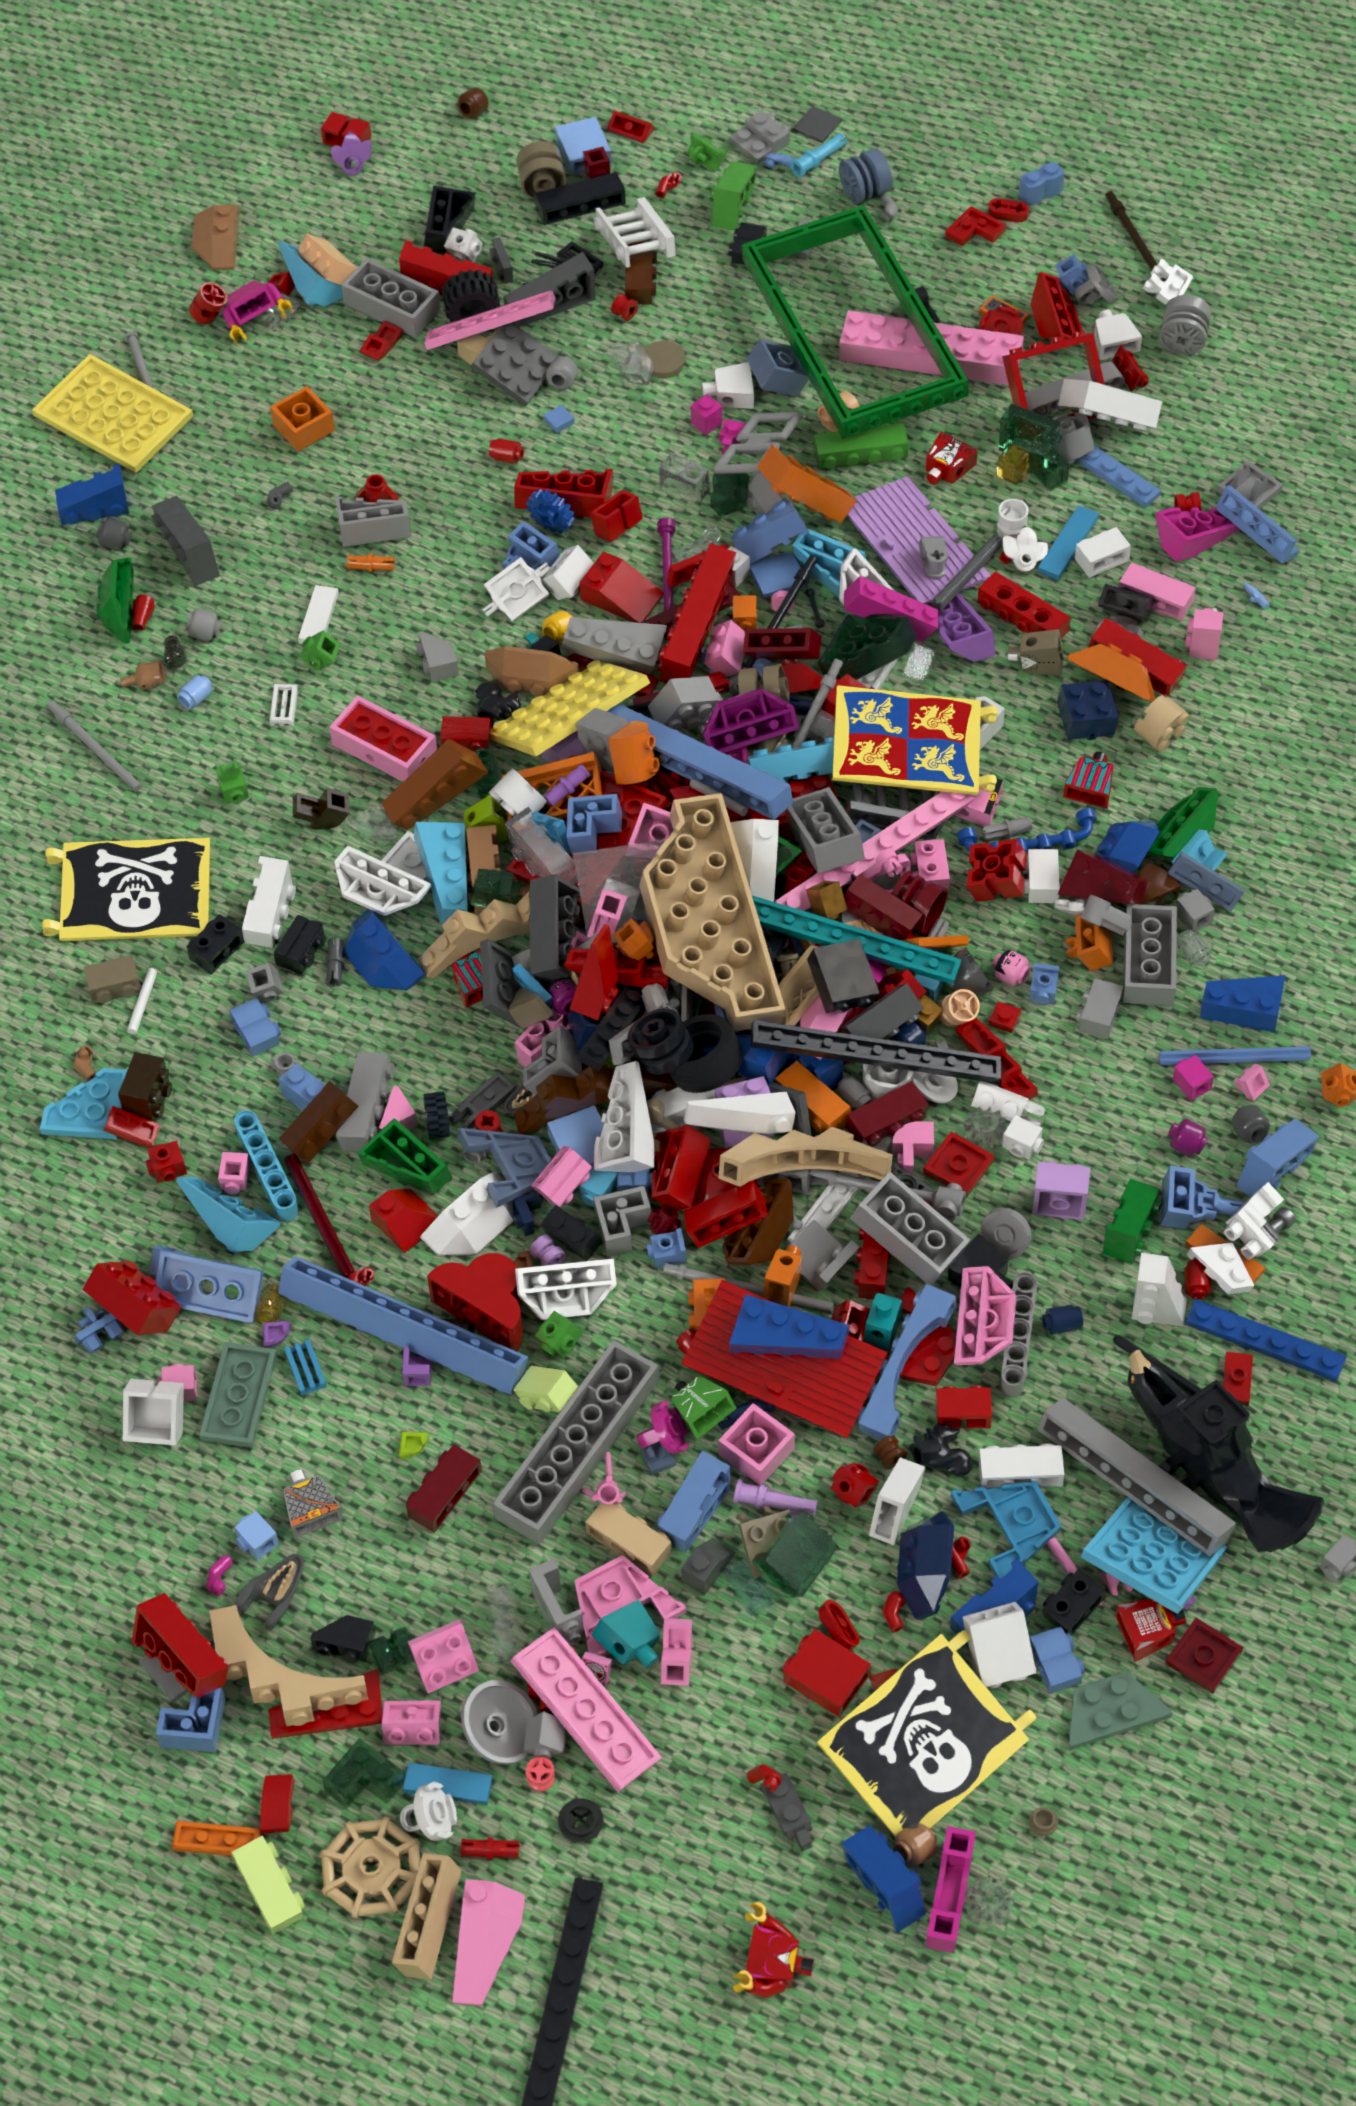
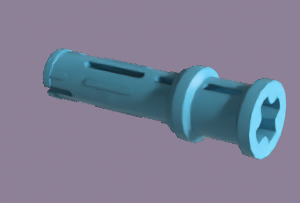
[790,133,847,178]

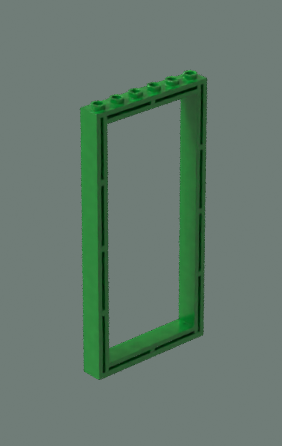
[742,205,969,439]

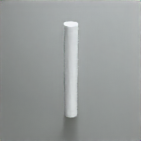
[127,968,157,1035]

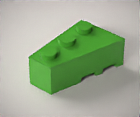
[711,161,757,231]

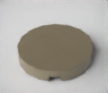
[641,341,685,379]

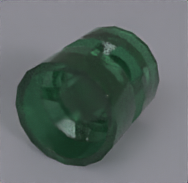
[369,1626,414,1675]

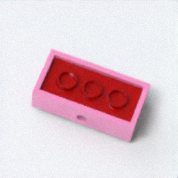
[329,695,437,782]

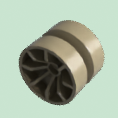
[516,141,567,200]
[738,664,790,703]

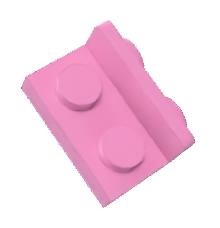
[382,1701,441,1745]

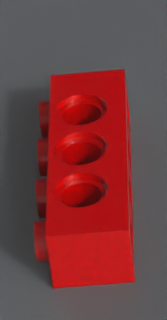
[977,571,1071,639]

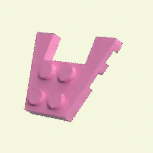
[574,1555,687,1657]

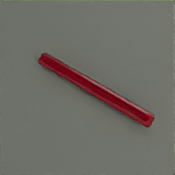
[284,1153,355,1278]

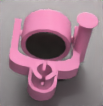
[862,848,911,893]

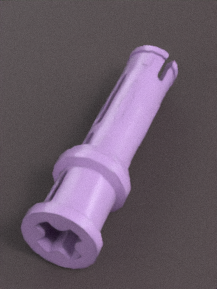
[733,1479,818,1518]

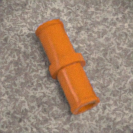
[347,554,395,572]

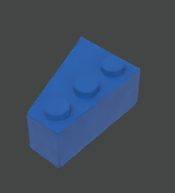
[55,463,129,525]
[1199,975,1286,1032]
[950,1558,1039,1649]
[841,1825,926,1933]

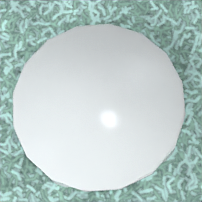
[1055,898,1089,915]

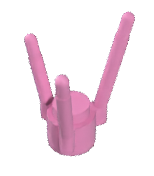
[582,1452,626,1505]

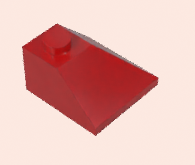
[369,1188,439,1253]

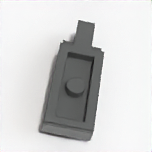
[761,1772,813,1851]

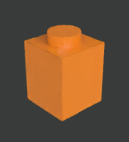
[733,595,757,631]

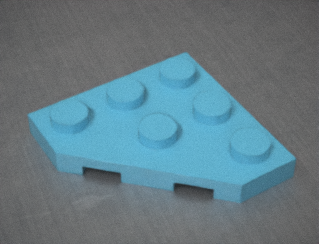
[40,1068,127,1139]

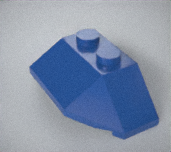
[1095,821,1160,873]
[343,909,426,990]

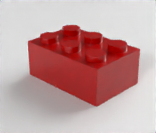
[82,1260,182,1335]

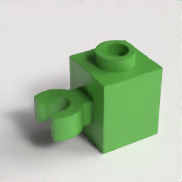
[216,761,249,804]

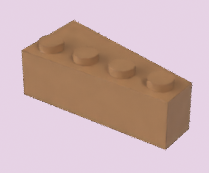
[466,825,504,915]

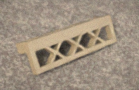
[778,945,819,1026]

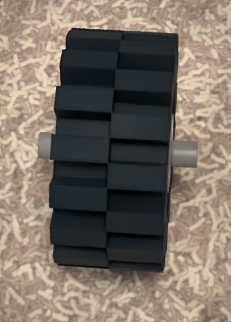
[421,1091,452,1140]

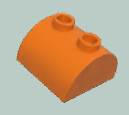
[608,721,660,784]

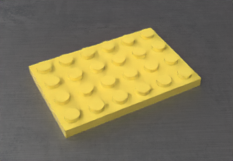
[32,354,194,473]
[490,660,650,756]

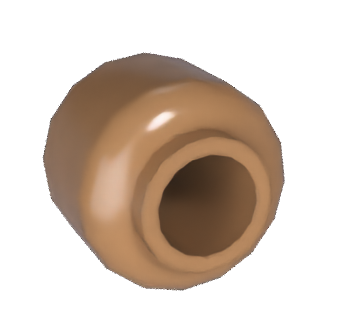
[894,1823,937,1866]

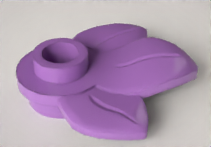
[332,131,372,175]

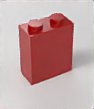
[782,1629,871,1718]

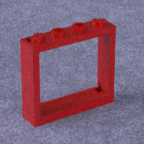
[1002,330,1105,436]

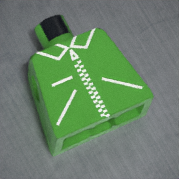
[671,1376,737,1439]

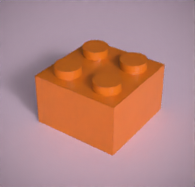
[270,386,335,451]

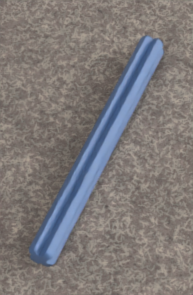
[1159,1046,1311,1065]

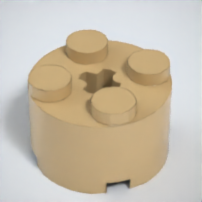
[1134,695,1190,753]

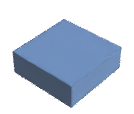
[543,405,575,434]

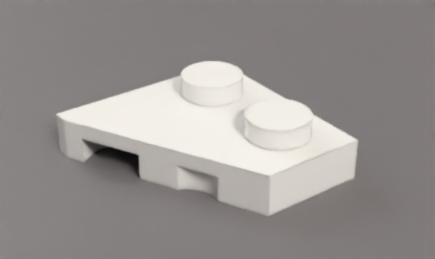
[1187,1243,1254,1294]

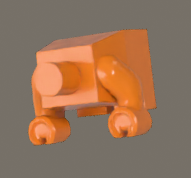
[613,918,654,961]

